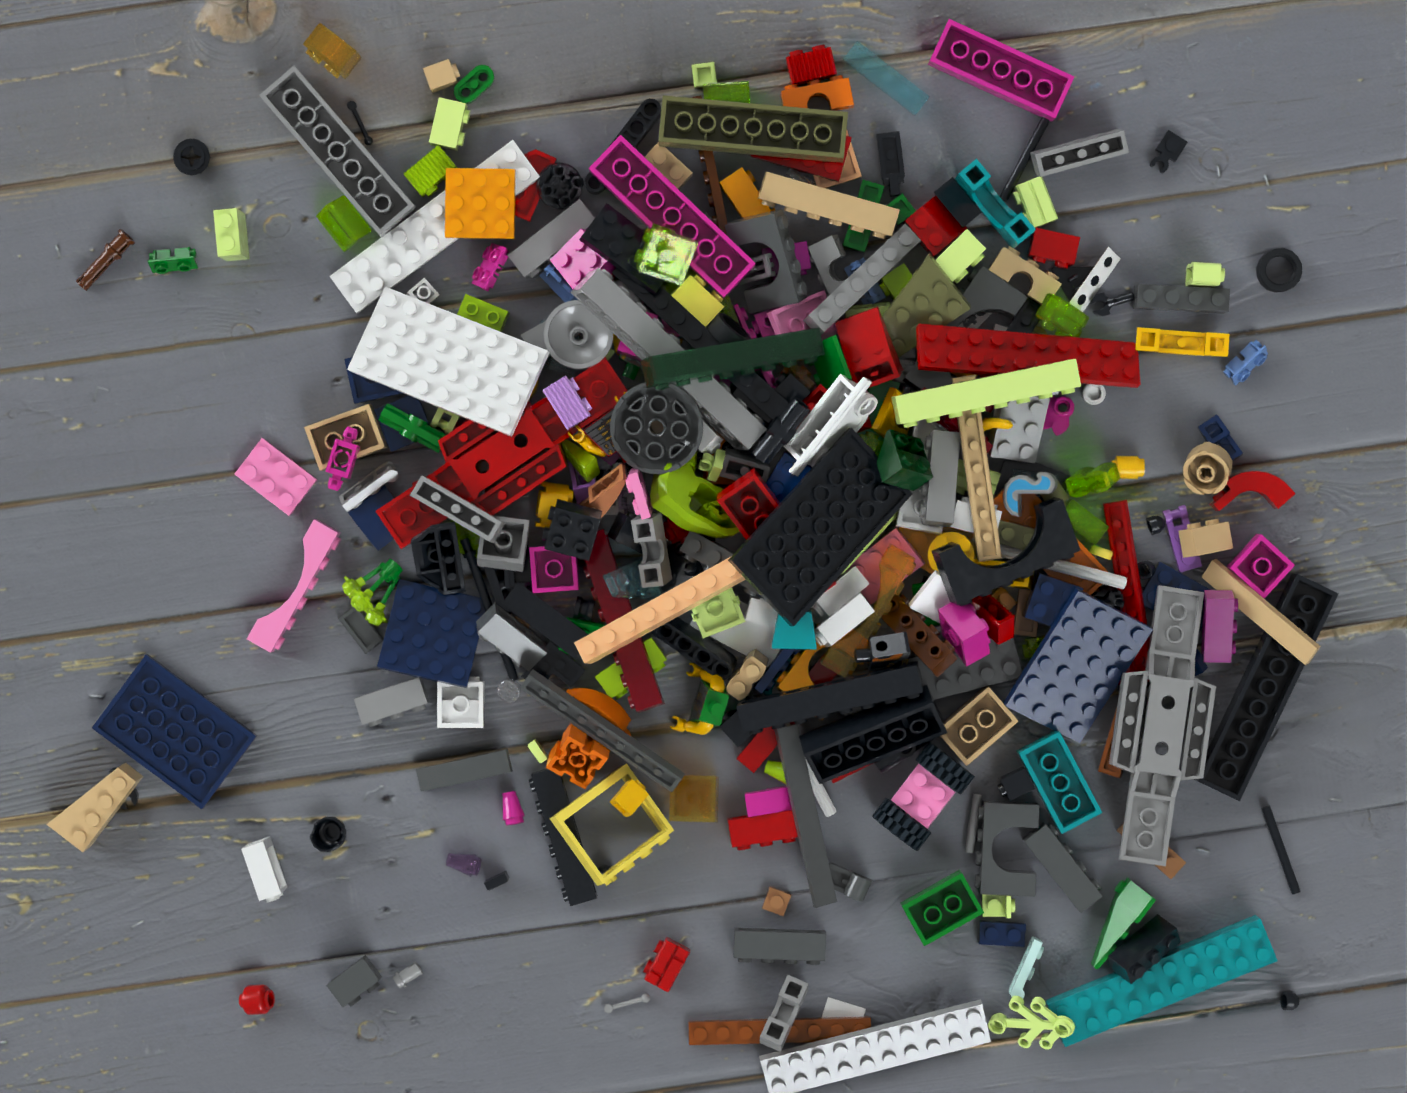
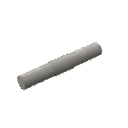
[965,793,982,853]

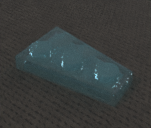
[603,558,664,599]

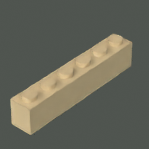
[758,172,900,239]

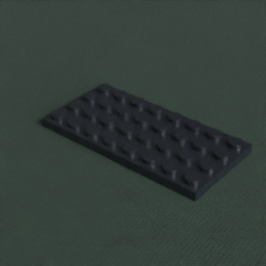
[728,428,912,626]

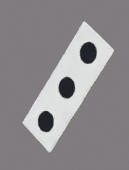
[1069,247,1121,315]

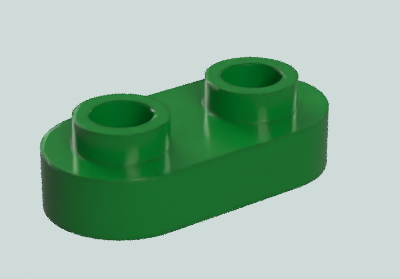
[454,65,495,104]

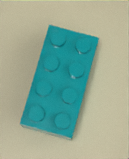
[1016,731,1102,834]

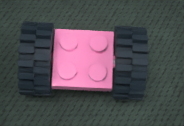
[872,742,975,851]

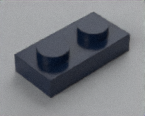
[978,920,1026,947]

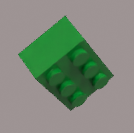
[900,869,984,946]

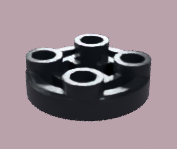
[537,162,584,209]

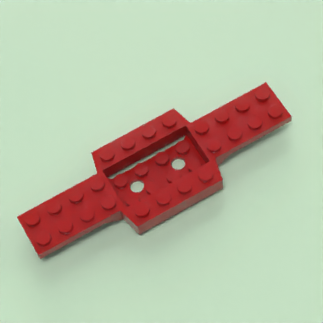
[376,357,628,549]

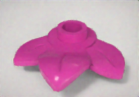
[1043,396,1074,436]

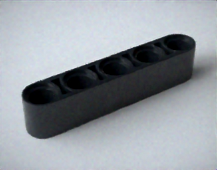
[585,98,661,195]
[643,601,737,680]

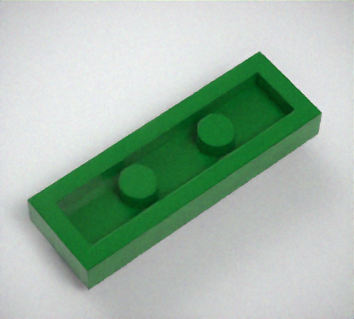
[843,180,884,252]

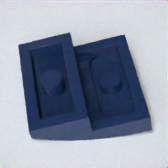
[348,485,395,551]

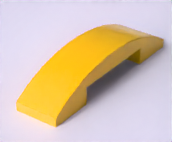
[1135,327,1230,357]

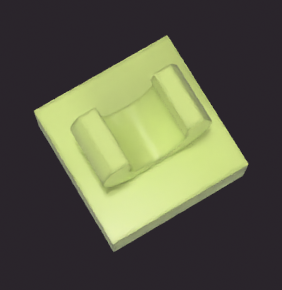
[698,449,726,482]

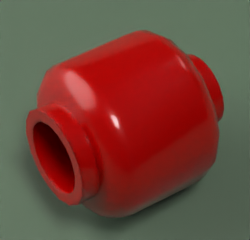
[239,985,275,1015]

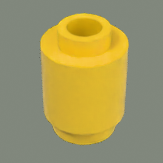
[1110,456,1145,479]

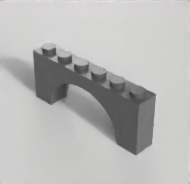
[902,266,1028,391]

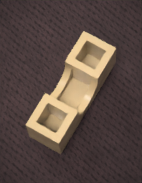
[988,246,1062,308]

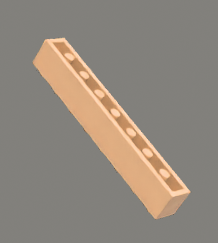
[574,557,746,664]

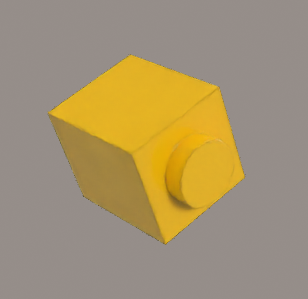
[609,779,649,817]

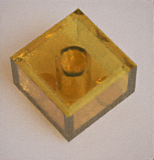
[303,22,362,79]
[669,775,719,823]

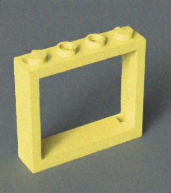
[550,763,674,886]

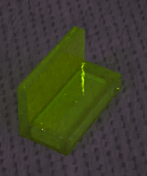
[316,195,372,252]

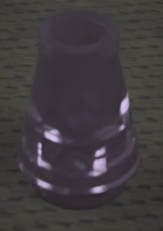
[446,853,481,877]

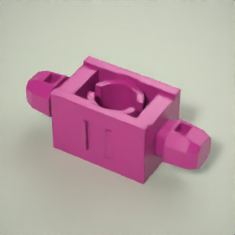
[325,427,360,491]

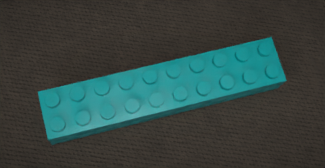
[1045,915,1278,1047]

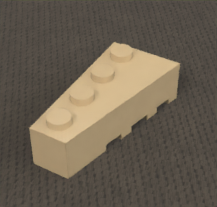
[46,763,143,852]

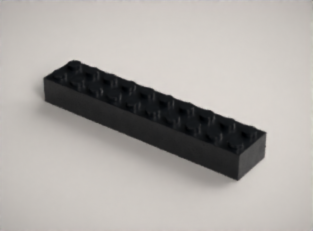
[1194,573,1339,801]

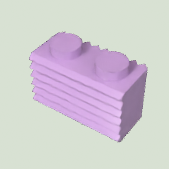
[542,376,592,430]

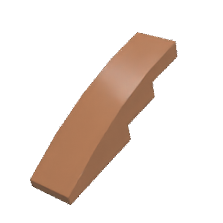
[578,463,626,518]

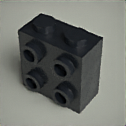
[542,499,602,561]

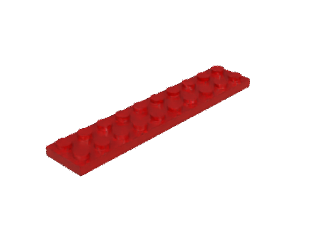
[916,324,1141,388]

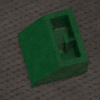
[877,429,933,491]

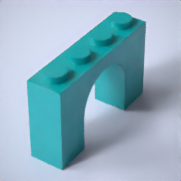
[955,158,1036,248]

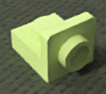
[982,894,1015,918]

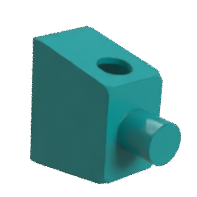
[772,610,817,650]

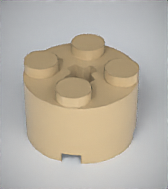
[1183,442,1232,495]

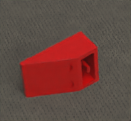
[835,306,903,388]

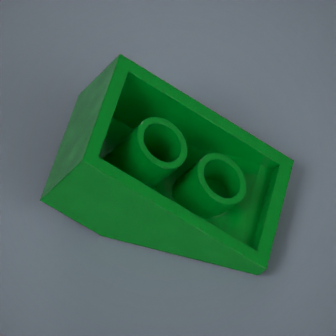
[805,335,852,389]

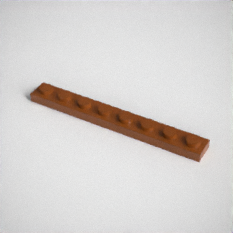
[689,1016,871,1045]

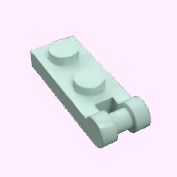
[1009,936,1044,999]

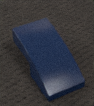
[1198,415,1243,462]

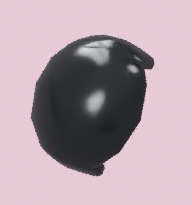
[310,817,346,852]

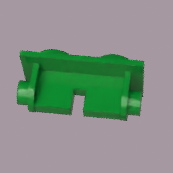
[148,247,198,274]

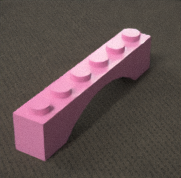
[247,519,341,653]

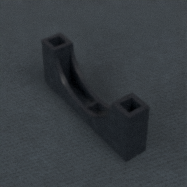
[931,497,1080,606]

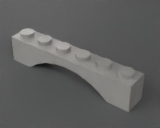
[803,224,921,337]

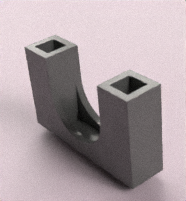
[725,209,807,313]
[975,800,1040,897]

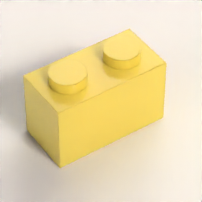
[671,274,724,327]

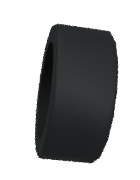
[1256,248,1302,292]
[707,313,751,355]

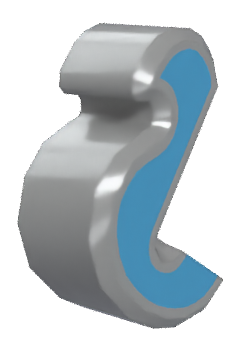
[1003,472,1058,517]

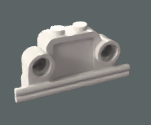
[784,374,878,476]

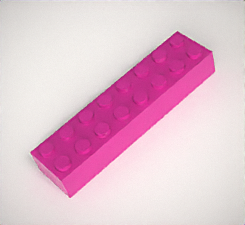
[589,135,756,299]

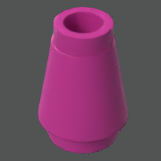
[502,791,525,826]

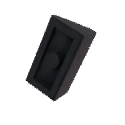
[934,177,982,227]

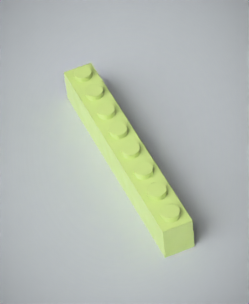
[891,359,1081,428]

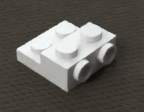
[437,676,485,728]

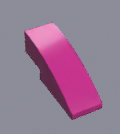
[744,786,792,817]

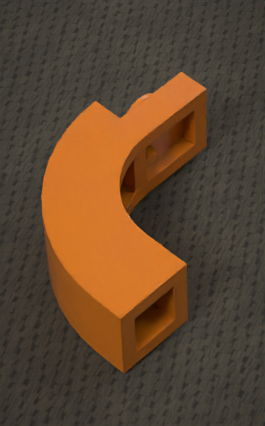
[566,688,631,736]

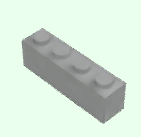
[1030,128,1129,177]
[507,199,595,279]
[919,430,960,527]
[410,475,505,543]

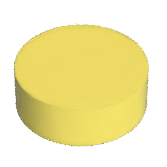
[1089,545,1113,560]

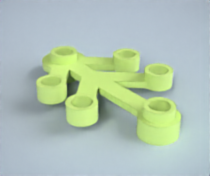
[988,996,1075,1049]

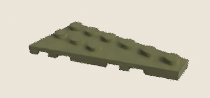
[882,253,971,358]

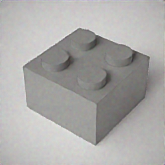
[477,516,529,572]

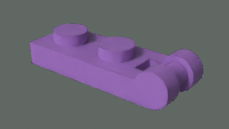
[1162,505,1202,572]

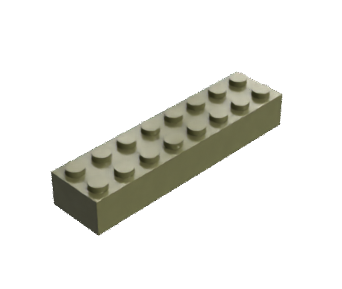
[658,95,848,163]

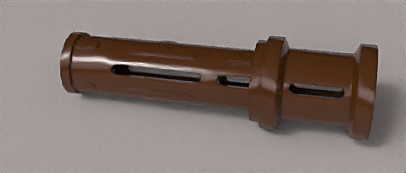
[76,229,135,291]

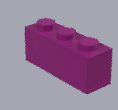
[1201,590,1238,663]

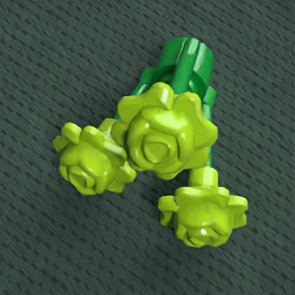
[342,559,403,626]

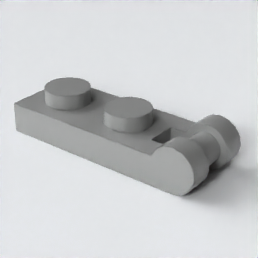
[339,461,399,512]

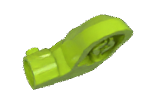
[650,450,740,538]

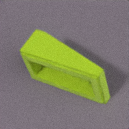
[561,439,600,483]

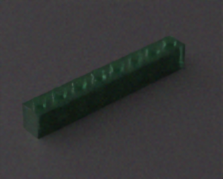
[641,328,825,391]

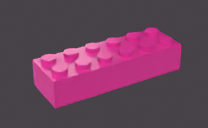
[928,19,1075,122]

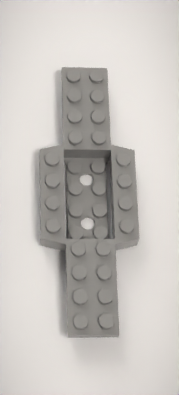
[1109,585,1216,866]

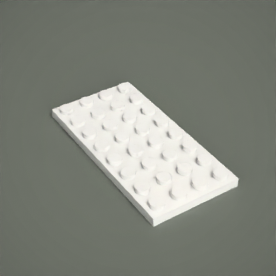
[347,287,549,437]

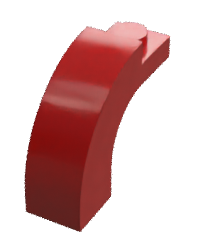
[1210,471,1295,511]

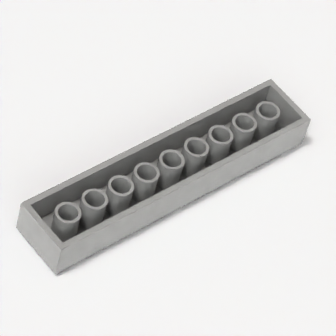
[570,268,767,451]

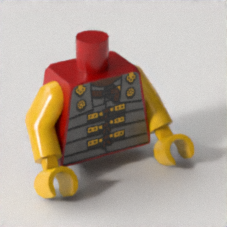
[568,392,626,463]

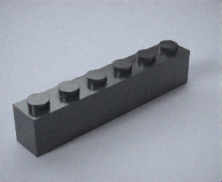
[529,768,598,906]

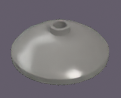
[544,300,613,369]

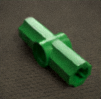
[378,403,446,453]

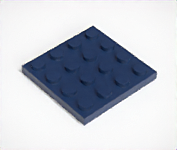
[377,579,485,688]

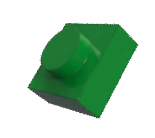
[886,193,916,226]

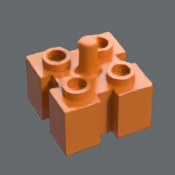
[546,723,610,789]

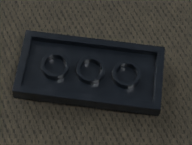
[579,203,681,295]

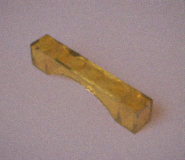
[820,543,916,678]

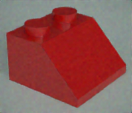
[903,195,967,257]

